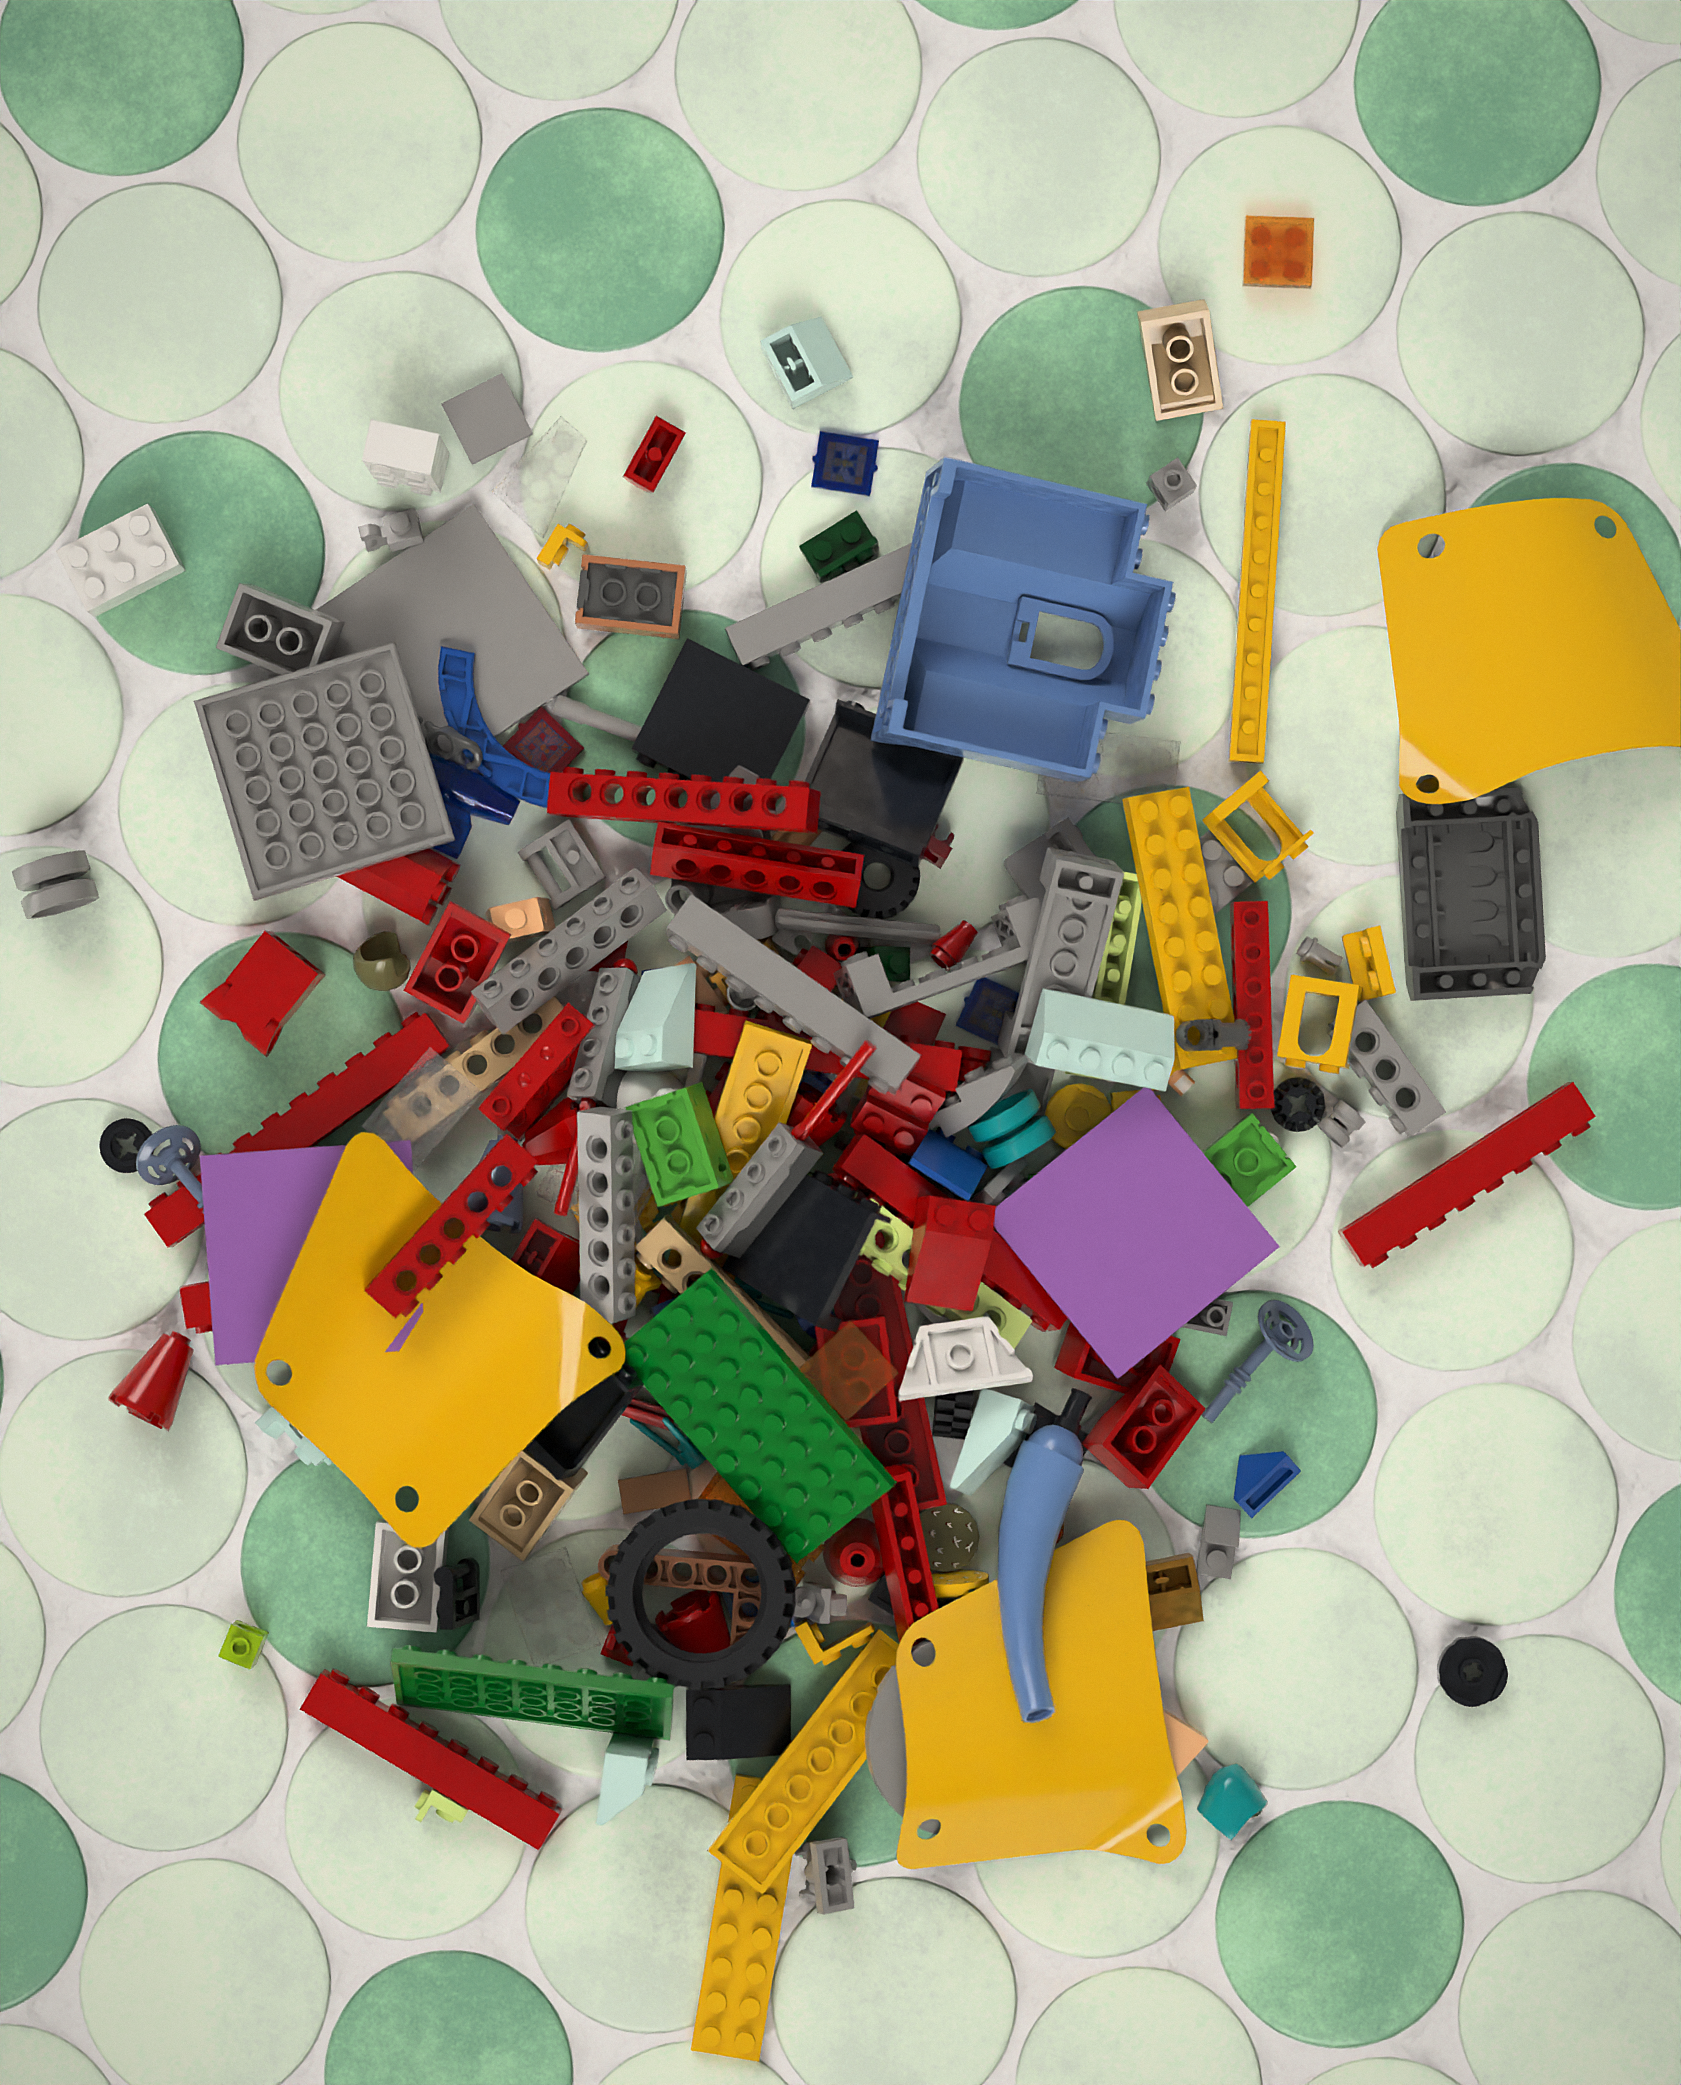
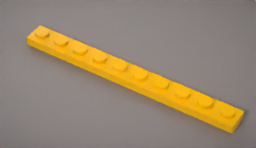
[1228,419,1286,764]

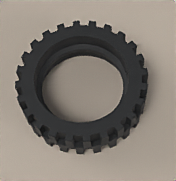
[605,1498,797,1690]

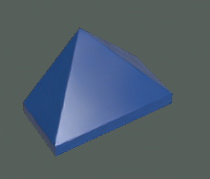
[1234,1451,1301,1518]

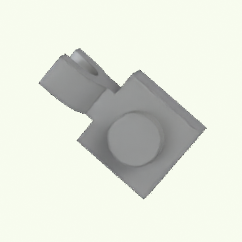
[358,508,424,552]

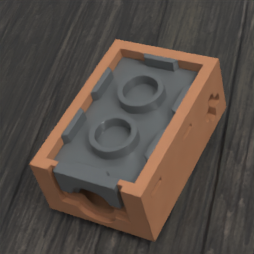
[575,554,687,639]

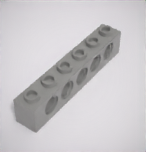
[471,868,667,1035]
[577,1107,636,1323]

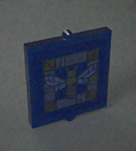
[811,431,879,497]
[955,977,1019,1046]

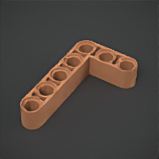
[598,1544,761,1646]

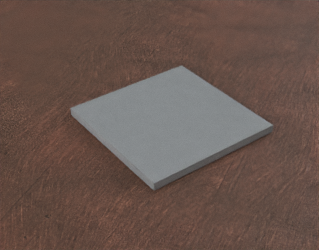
[316,504,589,777]
[194,641,455,901]

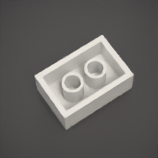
[362,420,449,496]
[56,504,186,617]
[367,1519,449,1632]

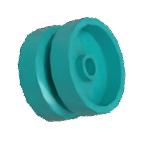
[967,1088,1056,1169]

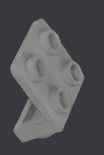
[1004,817,1097,906]

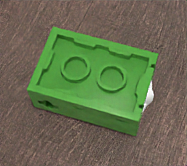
[625,1082,734,1207]
[1202,1113,1297,1207]

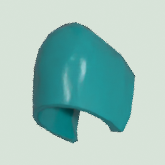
[1196,1764,1268,1840]

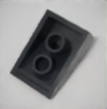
[686,1684,791,1760]

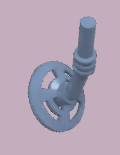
[136,1125,204,1214]
[1202,1300,1314,1423]

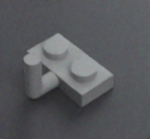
[970,1157,1029,1206]

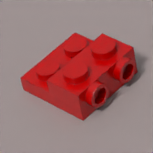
[850,1074,946,1157]

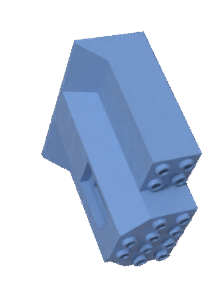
[871,457,1176,783]

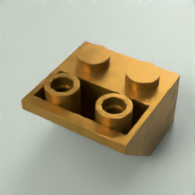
[1145,1553,1204,1631]

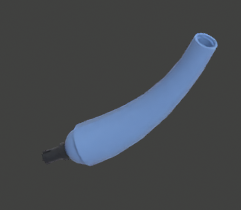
[997,1388,1092,1723]

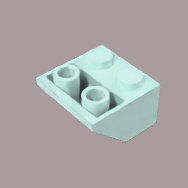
[760,316,853,409]

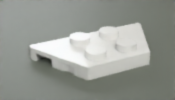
[898,1317,1033,1401]

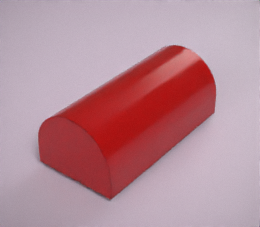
[622,416,686,493]

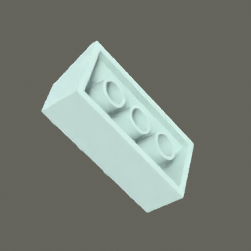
[1025,988,1175,1091]
[596,1733,660,1825]

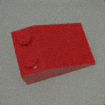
[403,901,512,1024]
[904,1196,996,1311]
[1054,1322,1181,1394]
[1082,1364,1206,1489]

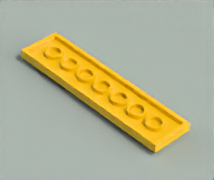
[1122,787,1237,1071]
[662,1021,812,1286]
[707,1629,899,1895]
[691,1773,792,2062]

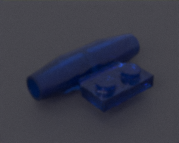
[429,752,520,859]

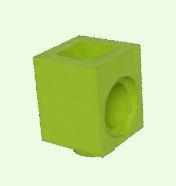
[218,1620,269,1670]

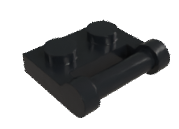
[433,1557,480,1630]

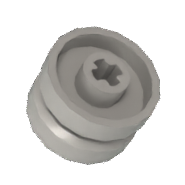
[12,850,99,919]

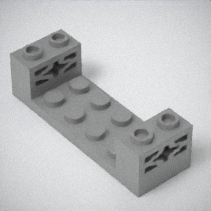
[997,847,1124,1064]
[833,894,1042,1019]

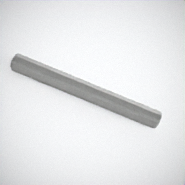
[775,908,941,944]

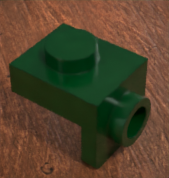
[857,946,910,982]

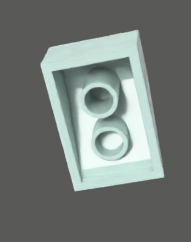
[615,963,696,1072]
[950,1388,1037,1496]

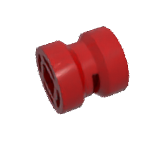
[958,1046,992,1082]

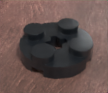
[1437,1636,1508,1707]

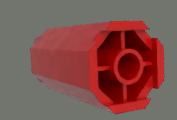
[336,848,461,926]

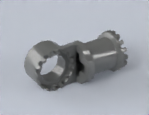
[1176,1019,1251,1052]

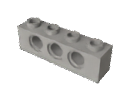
[1328,999,1446,1136]

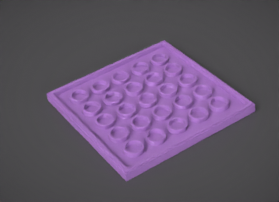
[994,1087,1280,1379]
[200,1140,423,1365]

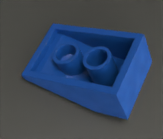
[907,1127,988,1201]

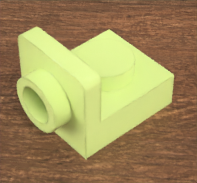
[414,1788,469,1823]

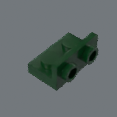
[799,510,879,583]

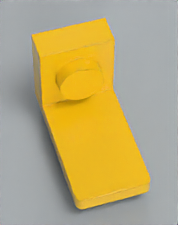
[794,1618,875,1666]

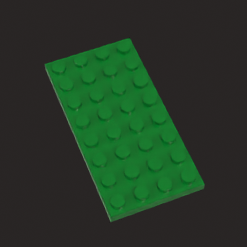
[624,1268,896,1564]
[390,1645,674,1741]

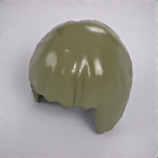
[353,931,411,991]

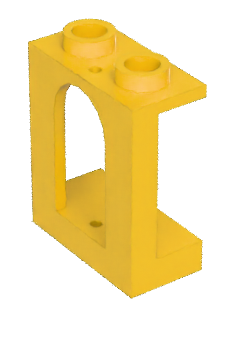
[1202,770,1314,883]
[1277,974,1363,1074]

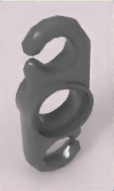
[418,716,483,771]

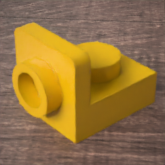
[536,524,589,570]

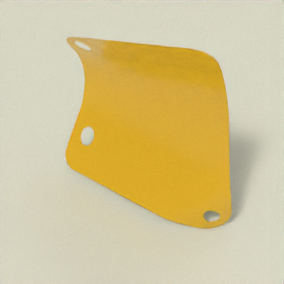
[254,1132,626,1548]

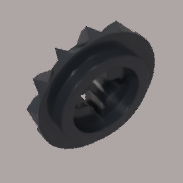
[1271,1077,1326,1132]
[99,1118,155,1173]

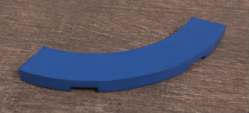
[438,646,550,809]

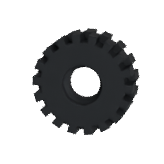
[842,842,920,919]
[932,1390,974,1440]

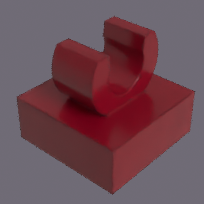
[923,824,954,869]

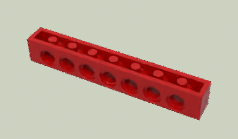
[547,767,821,834]

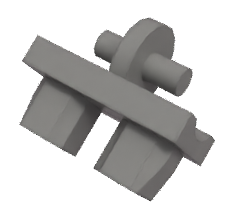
[793,1581,847,1624]

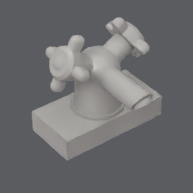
[795,1837,857,1915]

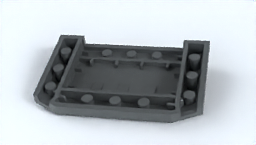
[1396,788,1546,1001]

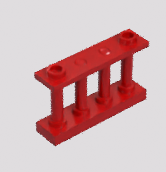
[477,1003,595,1141]

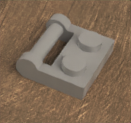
[518,819,606,911]

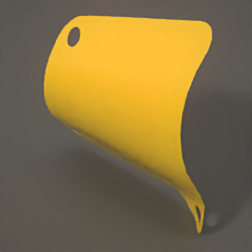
[1377,498,1681,804]
[896,1520,1186,1869]

